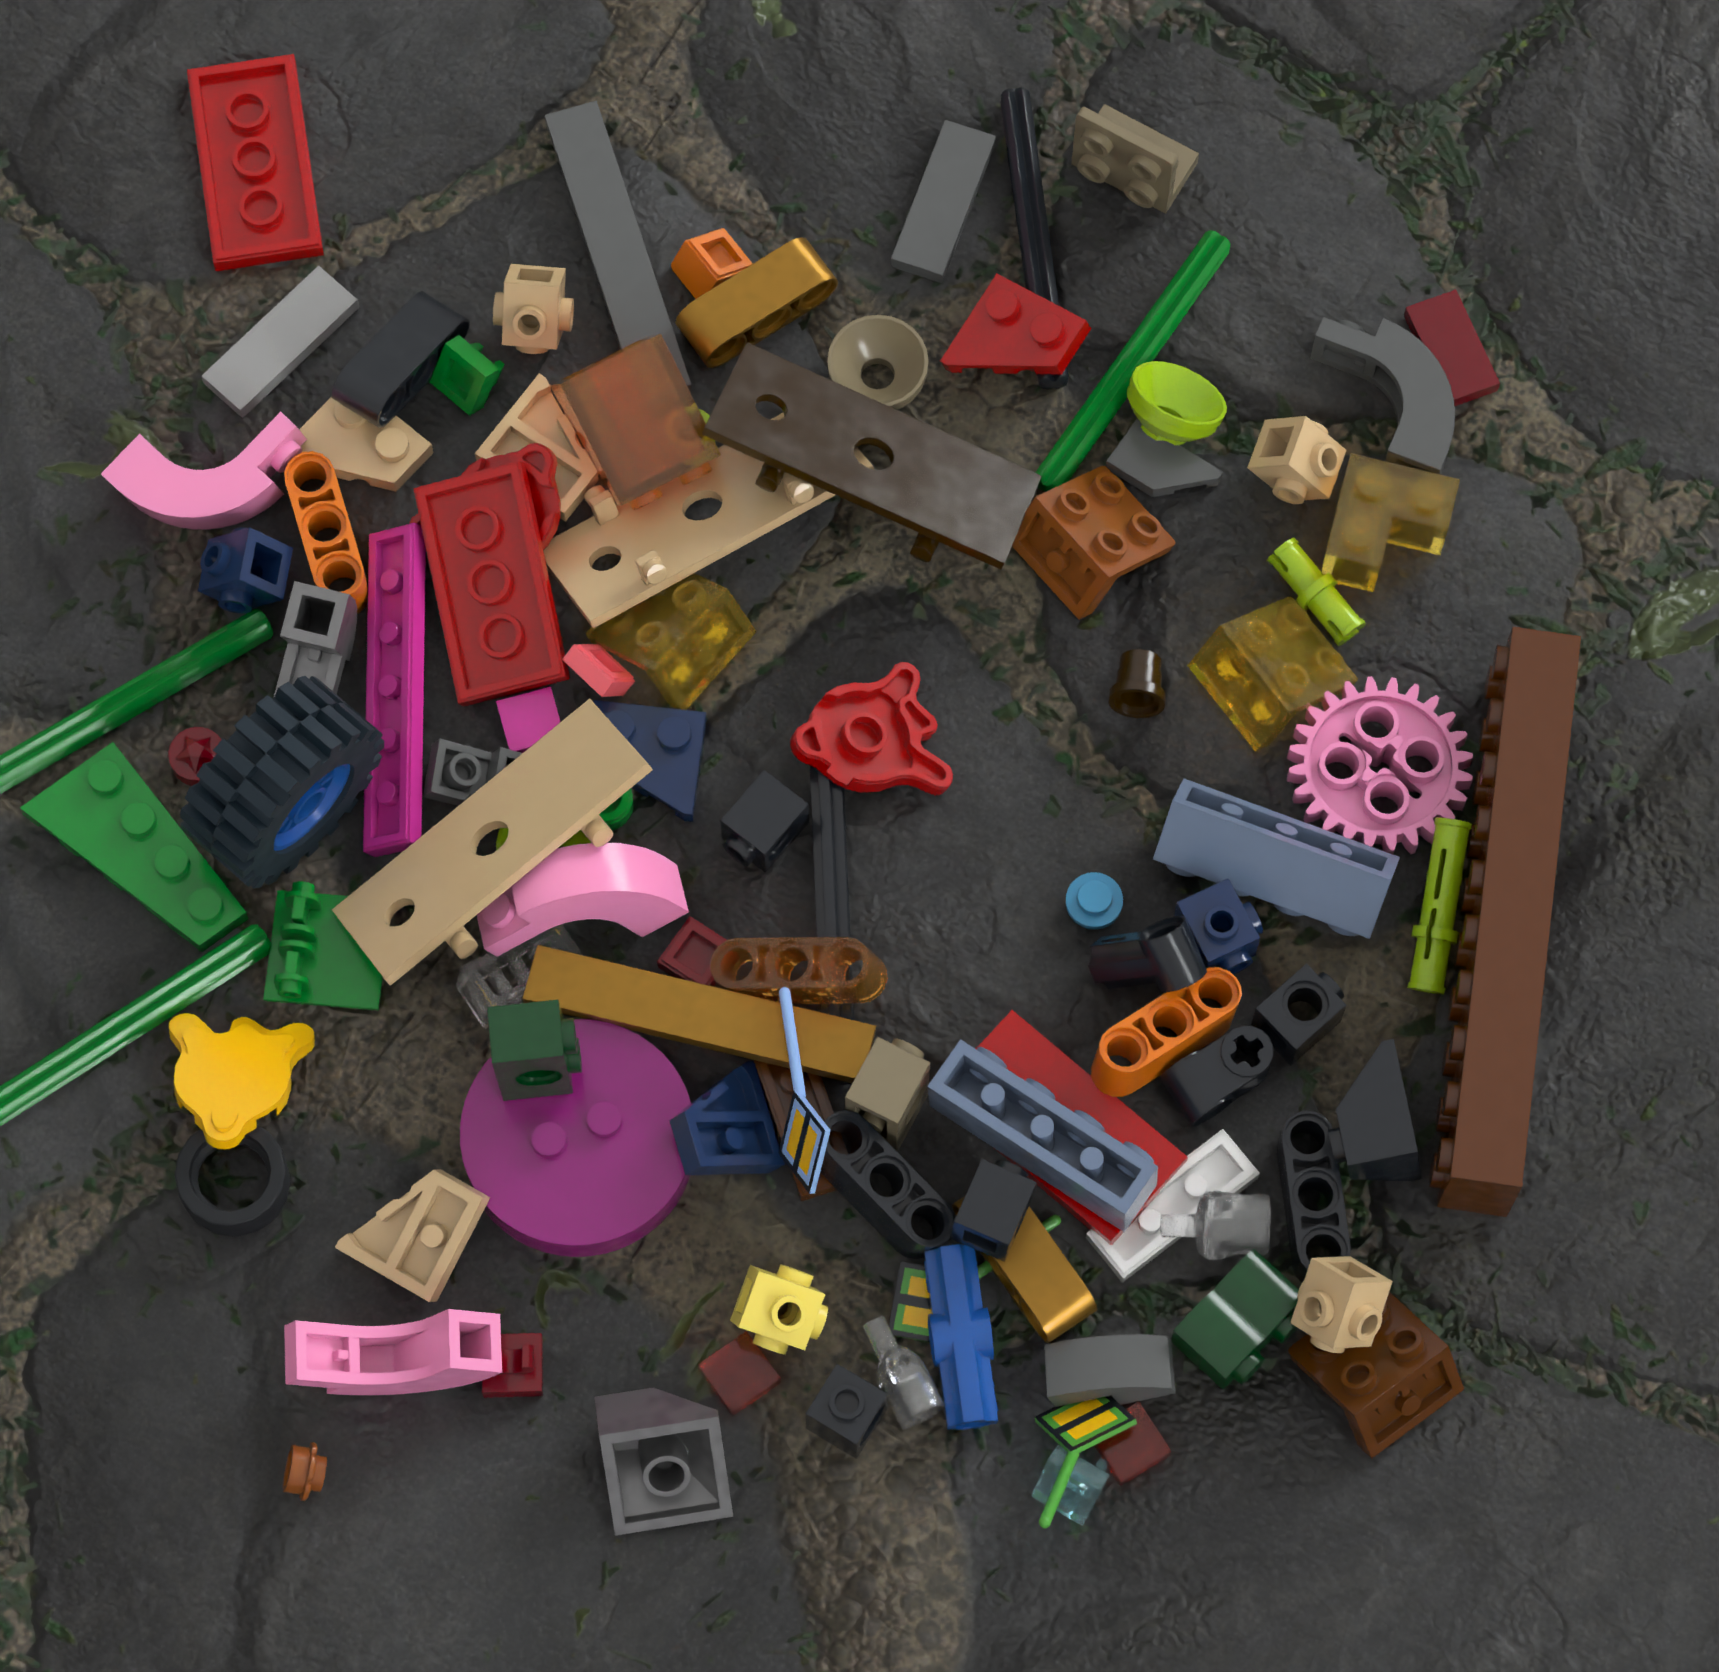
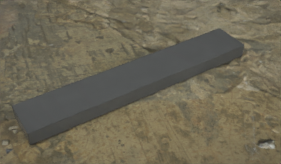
[544,101,692,407]

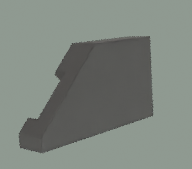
[1106,419,1223,497]

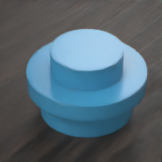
[1065,872,1123,929]

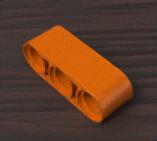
[284,451,368,614]
[1091,967,1242,1097]

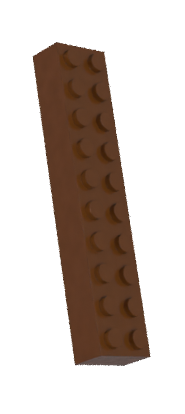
[1429,627,1581,1217]

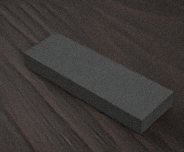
[891,120,996,283]

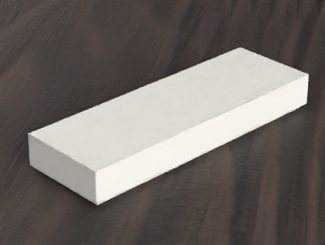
[1086,1129,1260,1283]

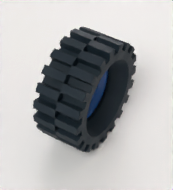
[180,676,384,888]

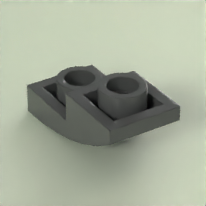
[423,738,522,806]
[1044,1334,1175,1407]

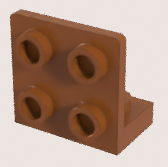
[1012,465,1175,620]

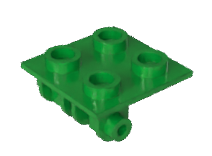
[263,881,383,1011]

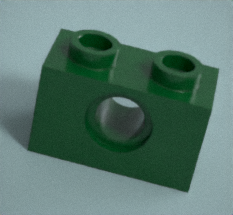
[487,999,582,1101]

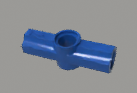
[924,1244,998,1430]

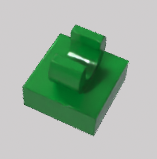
[430,335,504,416]

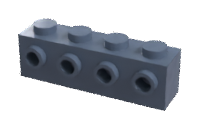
[1153,779,1400,939]
[927,1039,1158,1233]

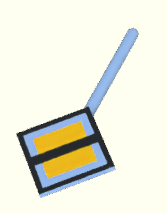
[778,987,831,1194]

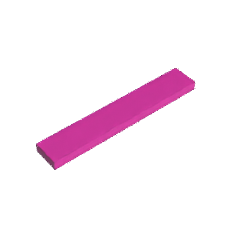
[363,523,426,857]

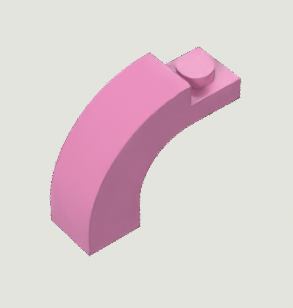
[101,412,307,530]
[477,843,689,957]
[284,1309,502,1395]

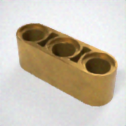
[675,237,838,368]
[952,1195,1097,1343]

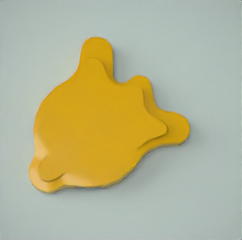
[169,1013,315,1149]

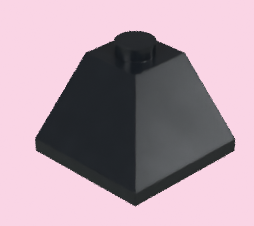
[1328,1039,1422,1181]

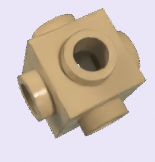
[493,264,574,354]
[1247,416,1347,504]
[1291,1256,1393,1353]

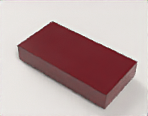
[1404,289,1500,407]

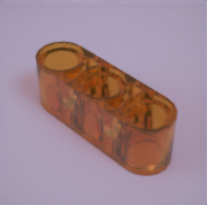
[710,937,888,1004]

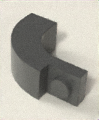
[1310,317,1455,492]

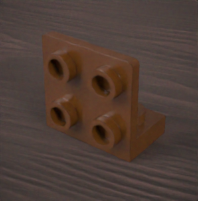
[1288,1292,1465,1458]

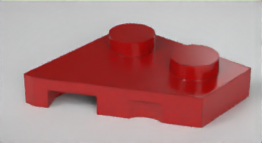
[940,273,1092,374]

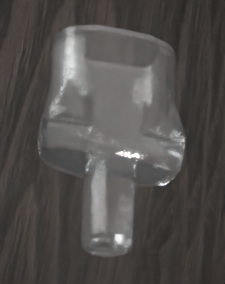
[1160,1191,1271,1260]
[863,1316,944,1429]

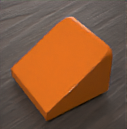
[671,228,753,299]

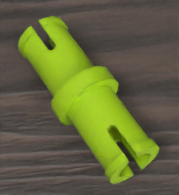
[1267,538,1366,646]

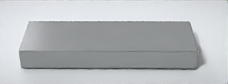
[201,266,359,418]

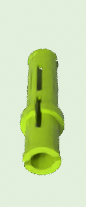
[1407,818,1472,994]

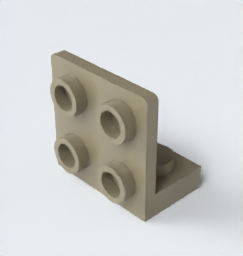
[1071,104,1199,214]

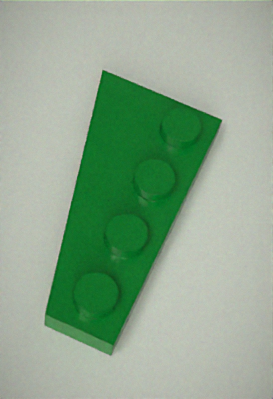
[20,742,249,952]

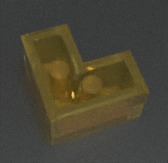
[1321,453,1460,592]

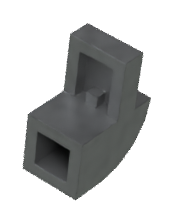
[274,581,357,697]

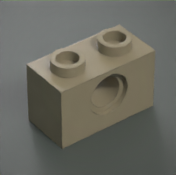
[845,1036,930,1152]

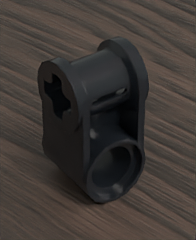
[1159,1026,1273,1127]

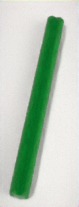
[1035,230,1231,492]
[0,609,273,794]
[0,924,271,1127]

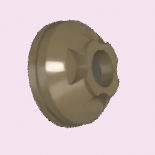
[827,315,929,410]

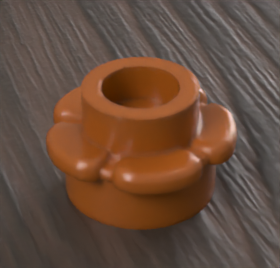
[283,1442,327,1501]

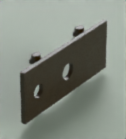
[702,342,1042,570]

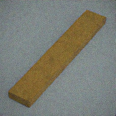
[522,945,876,1083]

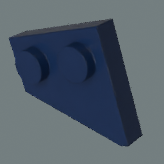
[593,700,707,822]
[669,1061,785,1175]

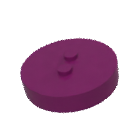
[460,1019,691,1257]

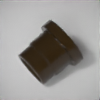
[1108,649,1166,718]

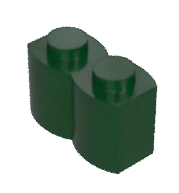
[1171,1249,1299,1389]

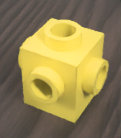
[730,1264,828,1355]

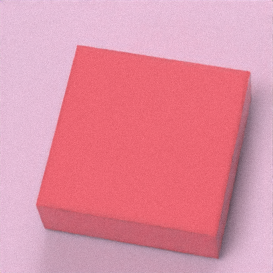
[562,644,635,697]

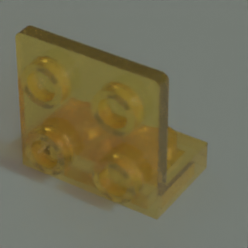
[586,573,757,710]
[1187,597,1358,752]

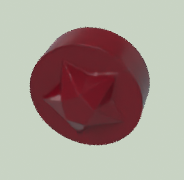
[168,727,222,786]

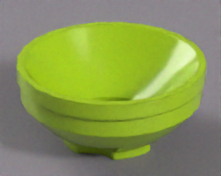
[1127,361,1227,445]

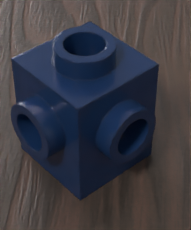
[198,527,293,613]
[1174,878,1263,975]

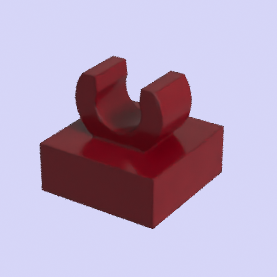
[482,1333,543,1398]

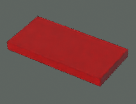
[187,54,324,271]
[413,460,570,707]
[976,1010,1188,1245]

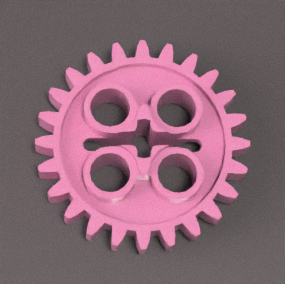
[1287,676,1473,854]

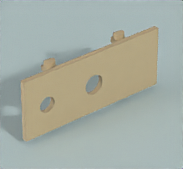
[543,413,874,628]
[332,698,653,986]

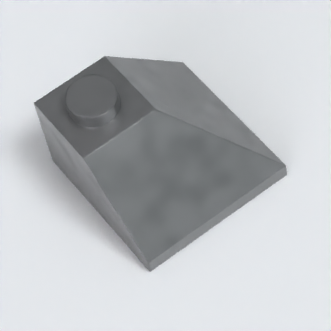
[594,1388,733,1536]

